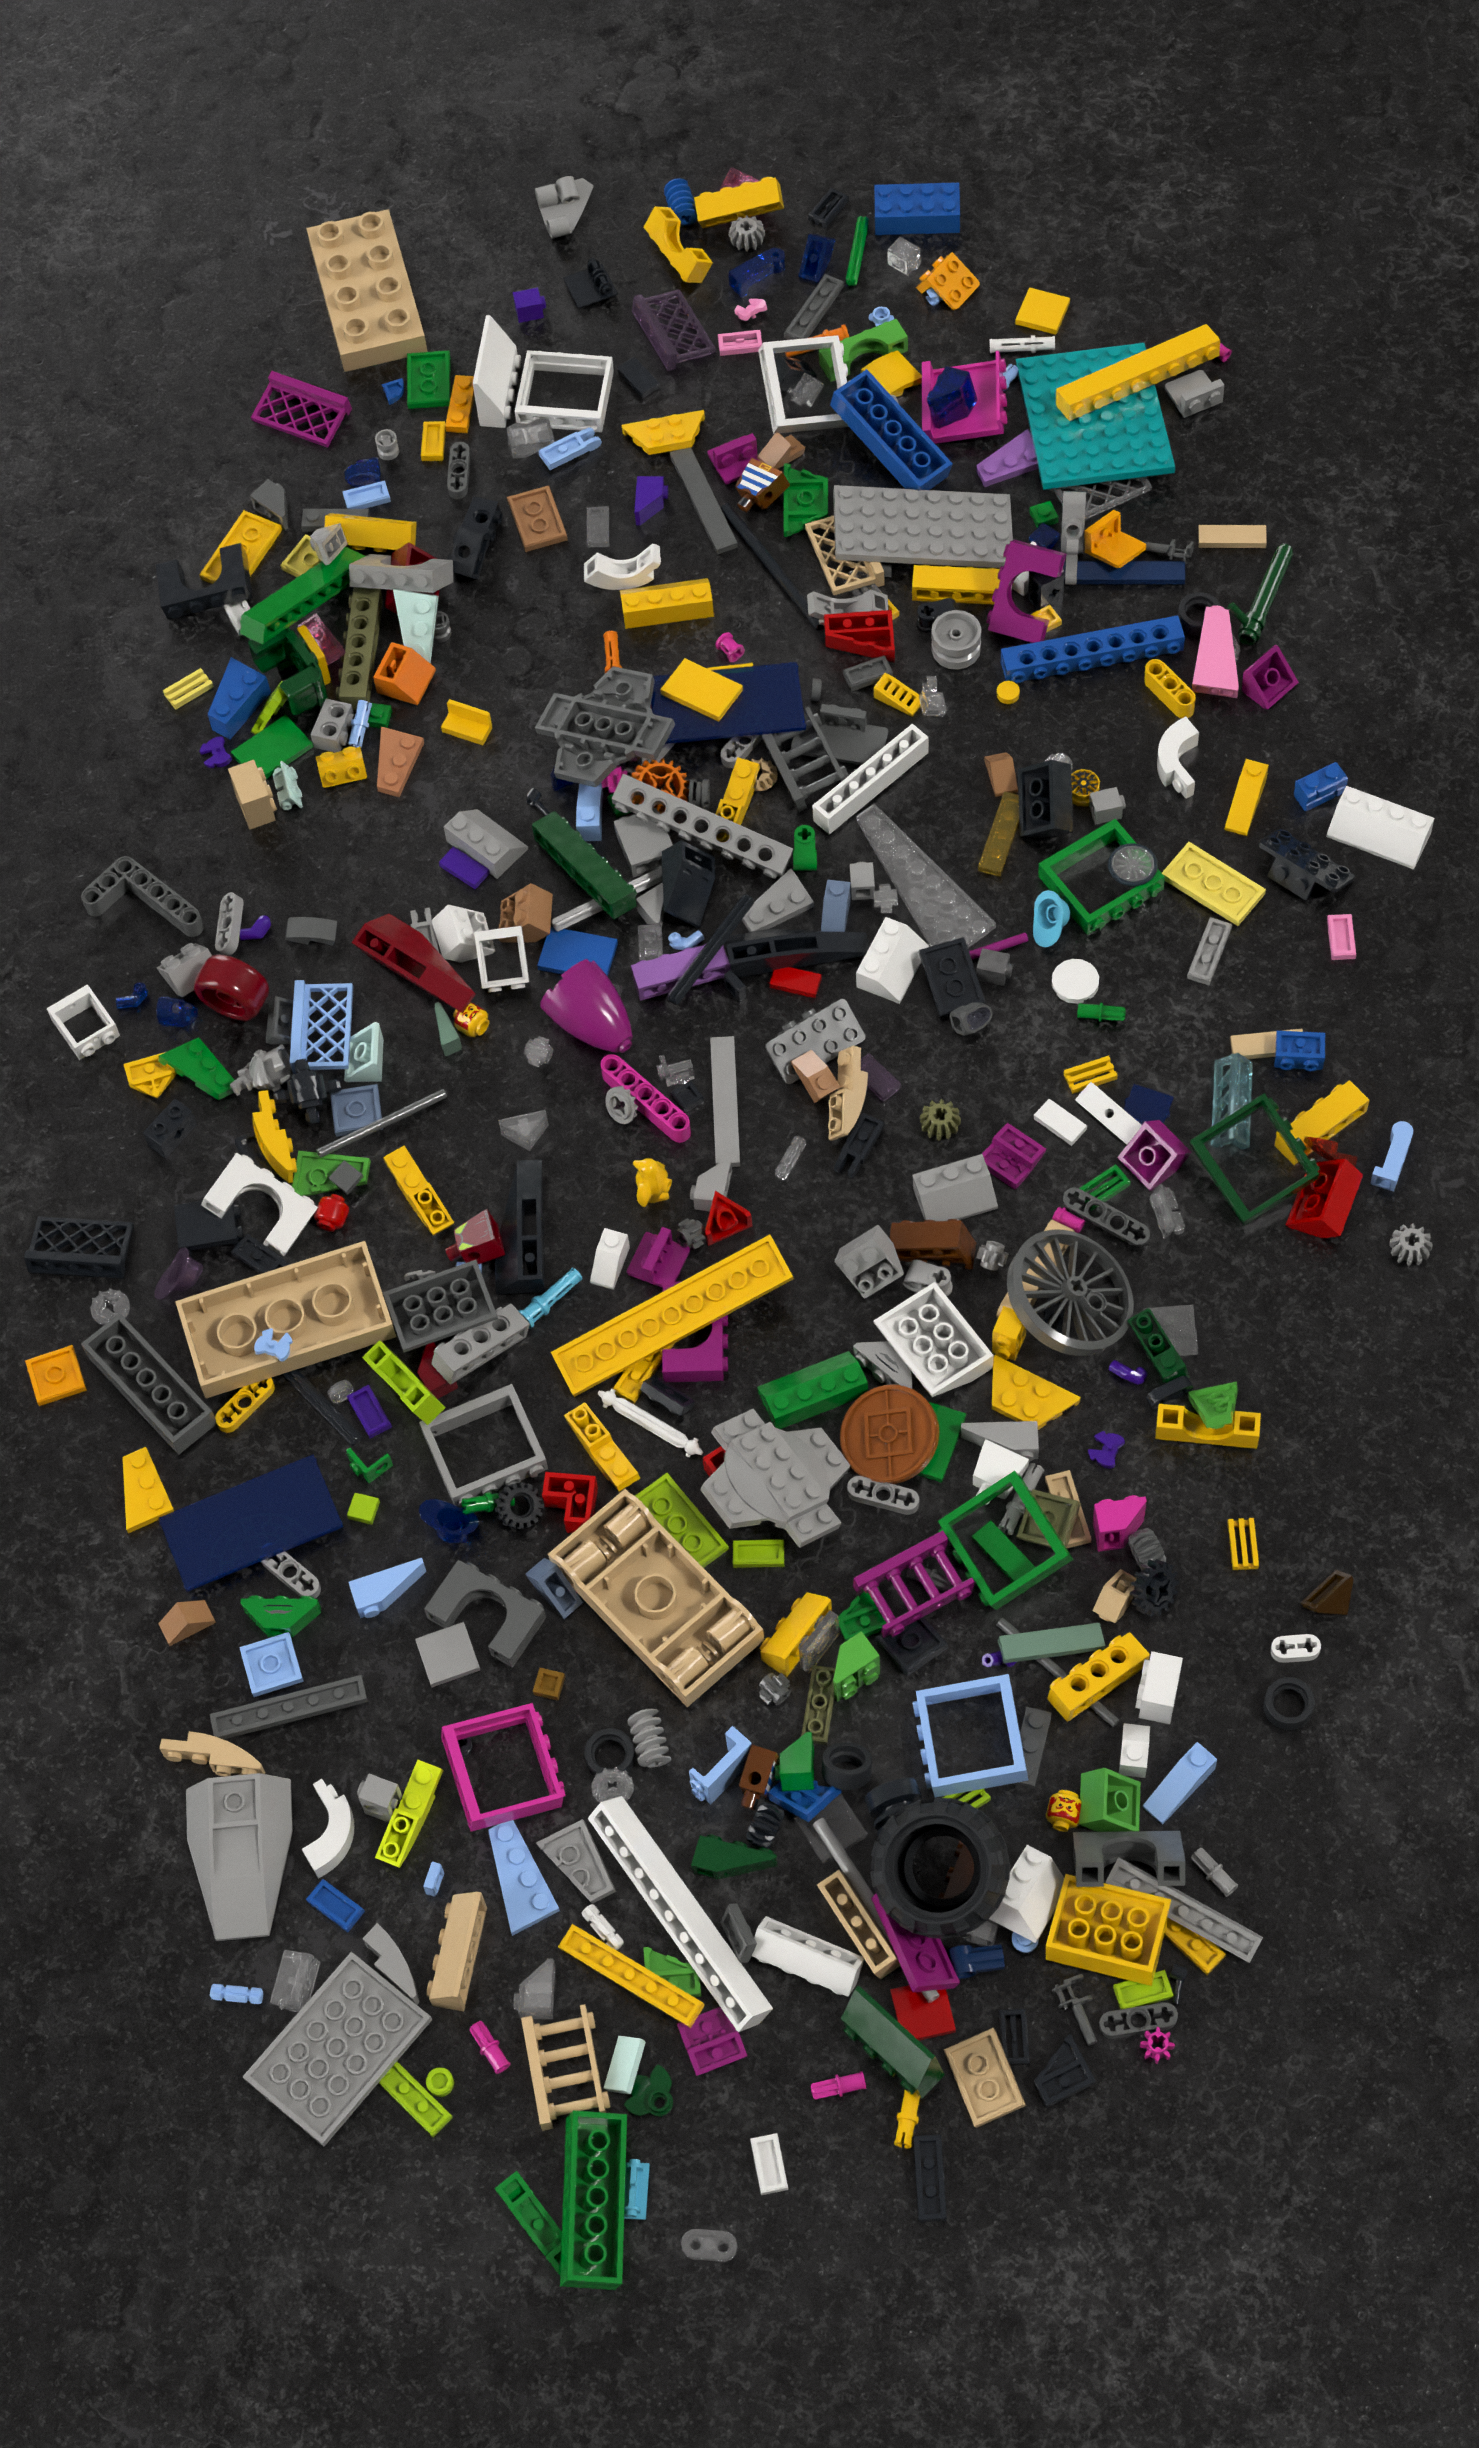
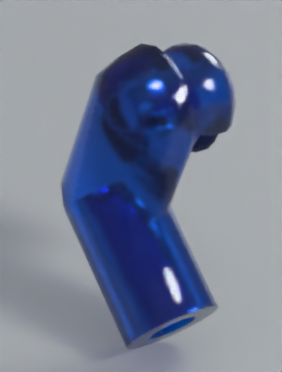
[116,983,148,1009]

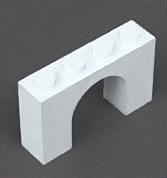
[201,1153,318,1258]

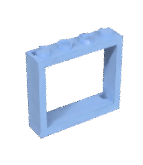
[913,1674,1028,1797]

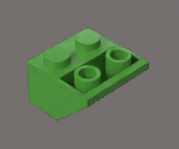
[833,1631,880,1702]

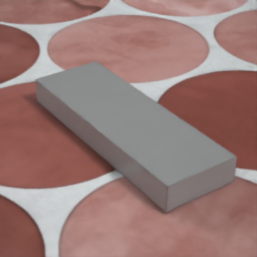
[1187,917,1232,986]

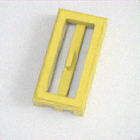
[163,668,214,709]

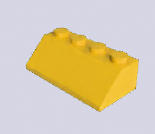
[620,578,714,629]

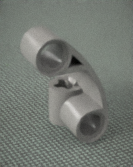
[535,176,594,239]

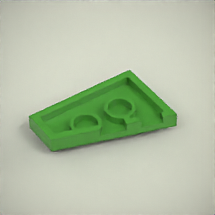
[1188,1382,1238,1429]

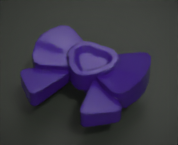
[199,736,232,768]
[1088,1431,1125,1469]

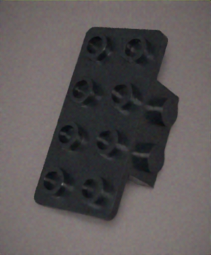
[1258,829,1355,900]

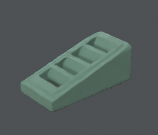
[435,1002,462,1056]

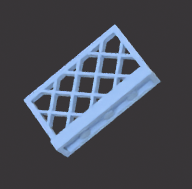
[290,980,353,1074]

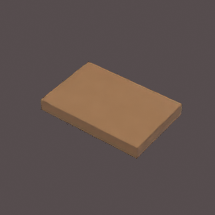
[507,485,568,552]

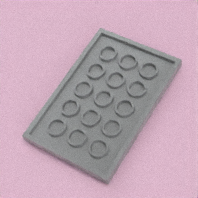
[243,1952,432,2147]

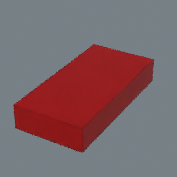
[769,967,822,998]

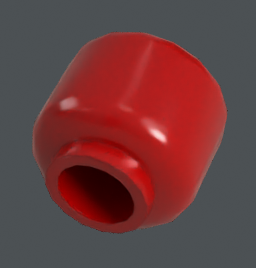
[314,1194,349,1232]

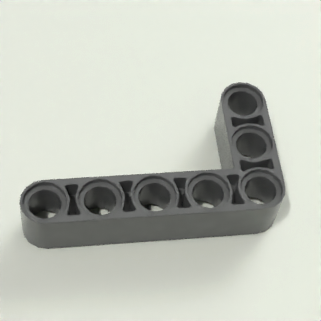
[81,856,204,937]

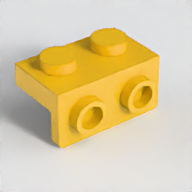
[316,747,367,788]

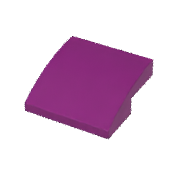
[982,1123,1046,1190]
[677,2007,747,2076]

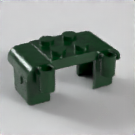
[248,627,328,715]

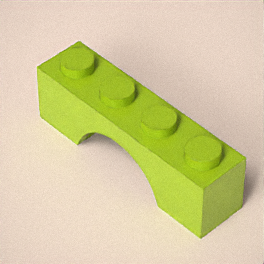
[362,1340,446,1425]

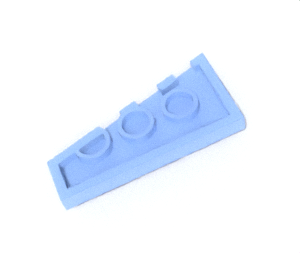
[488,1820,560,1936]

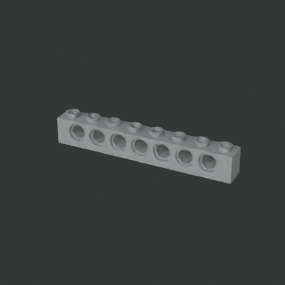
[612,774,793,879]

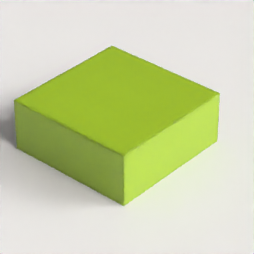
[347,1493,380,1525]

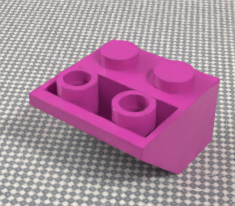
[1093,1495,1146,1552]

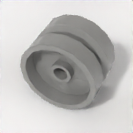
[931,610,981,670]

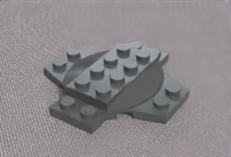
[535,666,675,787]

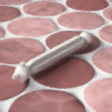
[598,1388,703,1457]

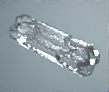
[775,1136,806,1180]

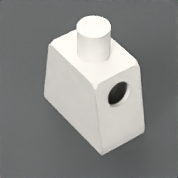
[973,1439,1029,1505]

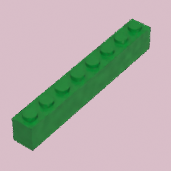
[240,547,365,644]

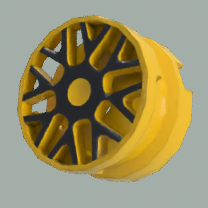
[1071,769,1100,807]

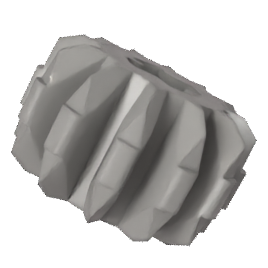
[729,215,765,251]
[1389,1223,1433,1267]

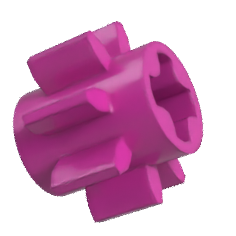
[601,766,628,793]
[1140,2027,1175,2064]

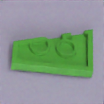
[292,1151,371,1196]

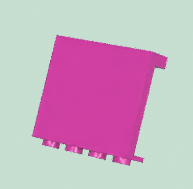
[922,351,1007,444]

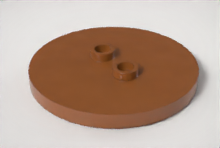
[840,1385,939,1484]

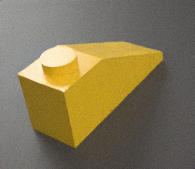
[1224,759,1268,836]

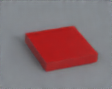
[890,1985,956,2041]

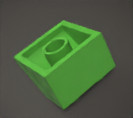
[1079,1768,1141,1832]

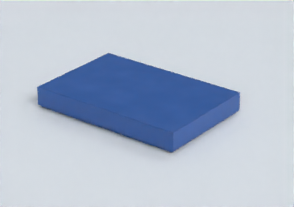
[537,927,618,977]

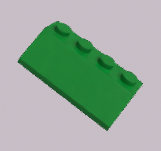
[757,1351,868,1429]

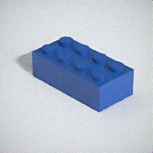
[875,183,960,235]

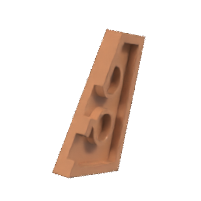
[377,727,424,797]

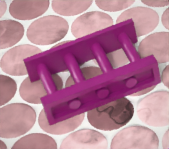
[853,1531,974,1638]

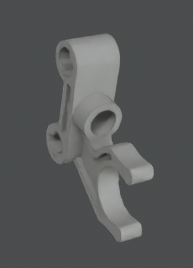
[1061,491,1086,585]

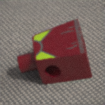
[445,1209,505,1264]

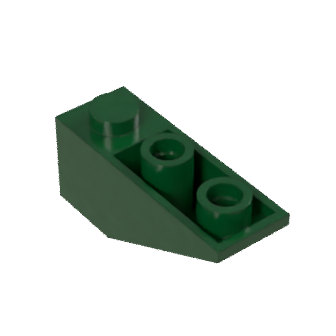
[1128,1308,1190,1384]
[691,1834,778,1880]

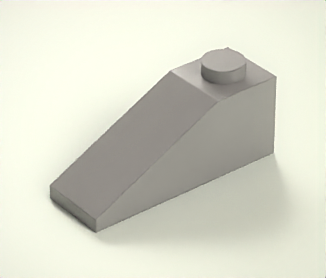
[310,523,348,565]
[961,1421,1039,1462]

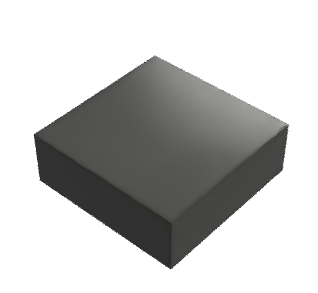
[329,1160,363,1195]

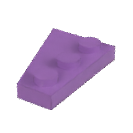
[976,429,1039,487]

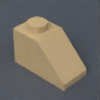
[1092,1569,1137,1623]

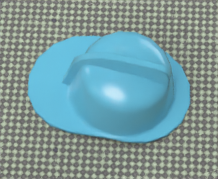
[1033,890,1070,947]

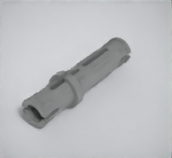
[998,1463,1044,1535]

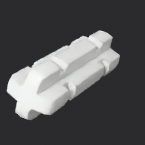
[582,1904,624,1950]

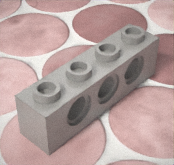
[431,1304,530,1385]

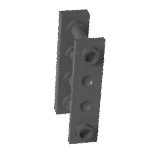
[760,707,849,812]

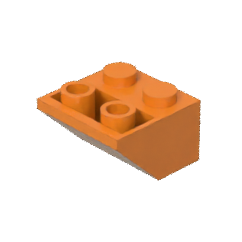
[373,642,436,705]

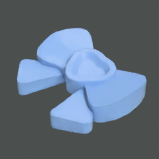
[254,1328,293,1362]

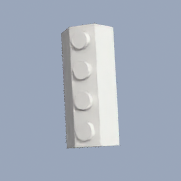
[1326,786,1434,869]

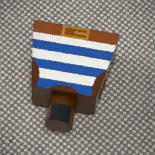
[736,458,790,513]
[739,1745,780,1811]

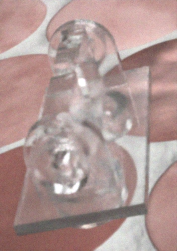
[1149,1184,1185,1239]

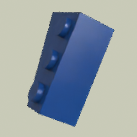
[208,657,271,740]

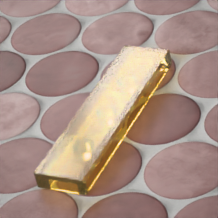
[978,791,1019,876]

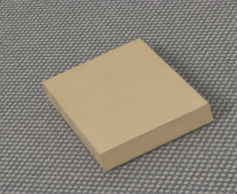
[944,2028,1026,2128]

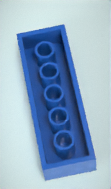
[830,369,953,491]

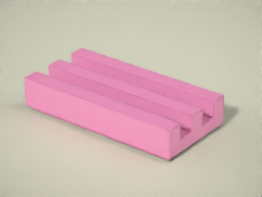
[718,330,762,356]

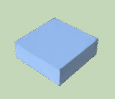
[423,1862,444,1896]

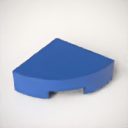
[382,378,404,405]

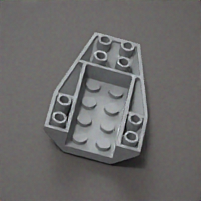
[186,1773,293,1941]

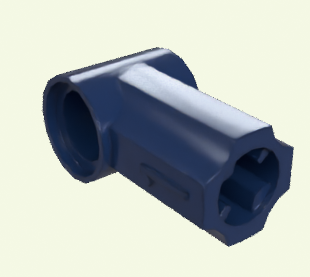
[949,1944,1005,1979]

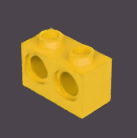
[992,1306,1026,1360]

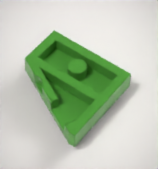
[643,1947,701,1997]

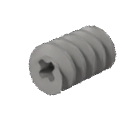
[628,1709,671,1768]

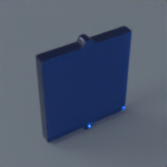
[1124,1084,1174,1125]

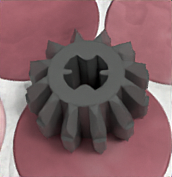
[1128,1528,1166,1569]

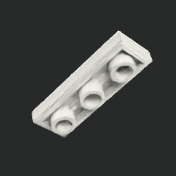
[1075,1082,1142,1144]

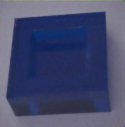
[1029,523,1060,549]

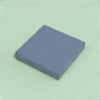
[330,1084,383,1137]

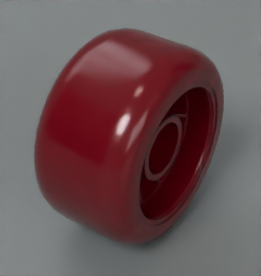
[194,954,269,1021]

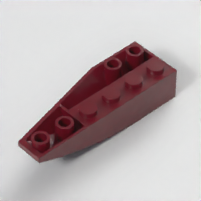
[352,913,476,1013]

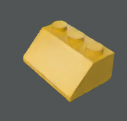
[760,1592,832,1678]

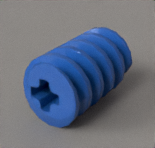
[664,178,698,227]

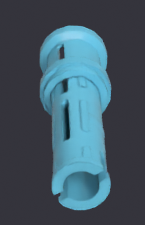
[519,1268,582,1329]

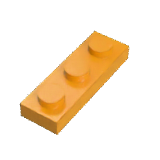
[445,375,475,433]

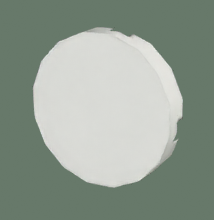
[1052,959,1099,1004]

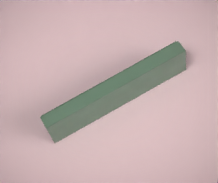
[998,1623,1105,1663]

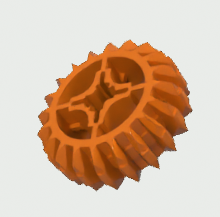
[630,758,690,814]

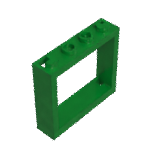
[1038,819,1165,935]
[938,1470,1074,1610]

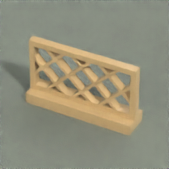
[805,516,884,595]

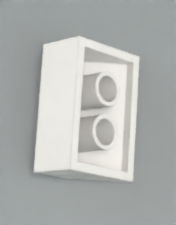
[856,917,929,1004]
[989,1845,1064,1943]

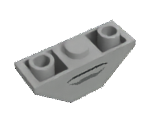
[853,1341,912,1389]

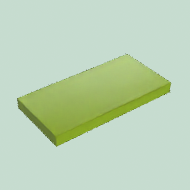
[635,1473,729,1568]

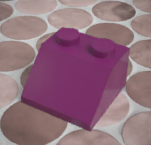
[1117,1120,1192,1190]

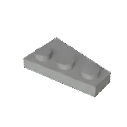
[536,1819,616,1904]

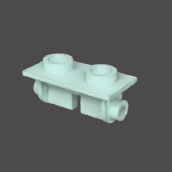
[273,761,303,810]

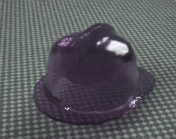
[155,1247,203,1300]

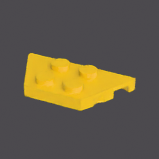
[622,410,705,455]
[992,1355,1081,1430]

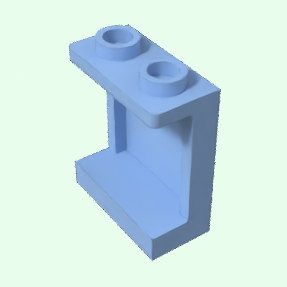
[689,1726,752,1805]

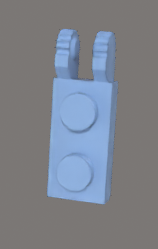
[539,427,602,470]

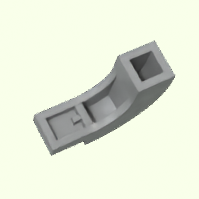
[807,590,889,625]

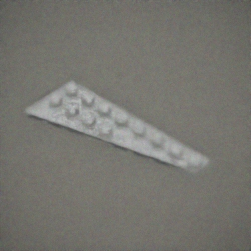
[856,804,996,948]

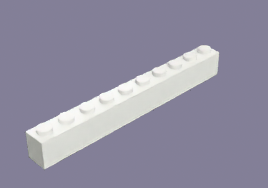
[588,1796,773,2032]

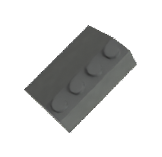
[383,1260,498,1352]

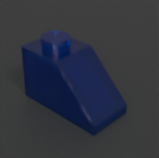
[798,234,836,282]

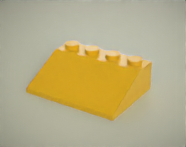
[1046,1874,1171,1986]

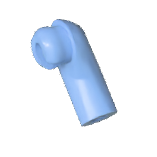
[668,930,704,950]

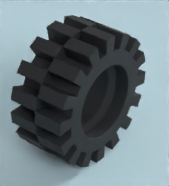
[495,1482,544,1529]

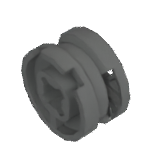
[689,779,710,811]

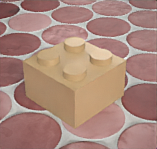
[228,760,277,829]

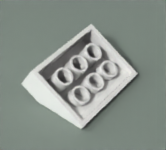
[473,315,521,428]
[874,1282,994,1397]

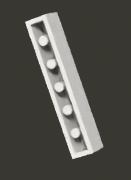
[812,724,928,834]

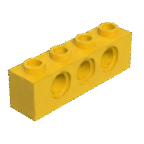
[1047,1632,1150,1722]

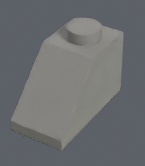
[690,1159,732,1211]

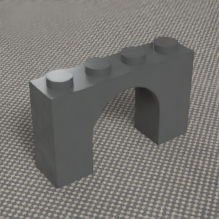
[424,1560,546,1668]
[1073,1831,1185,1887]

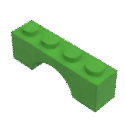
[819,319,908,382]

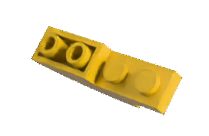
[716,757,760,842]
[252,1090,297,1183]
[383,1146,454,1236]
[564,1402,640,1492]

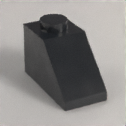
[775,355,817,392]

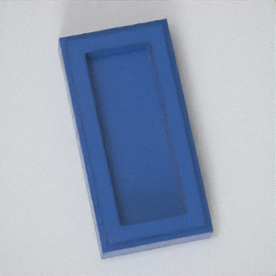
[306,1879,365,1932]

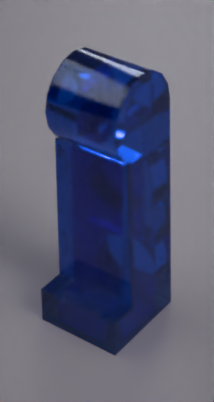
[729,248,785,298]

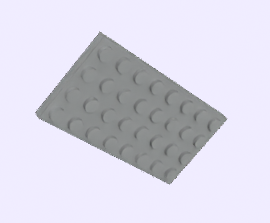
[833,485,1013,568]

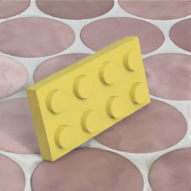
[1162,842,1266,926]

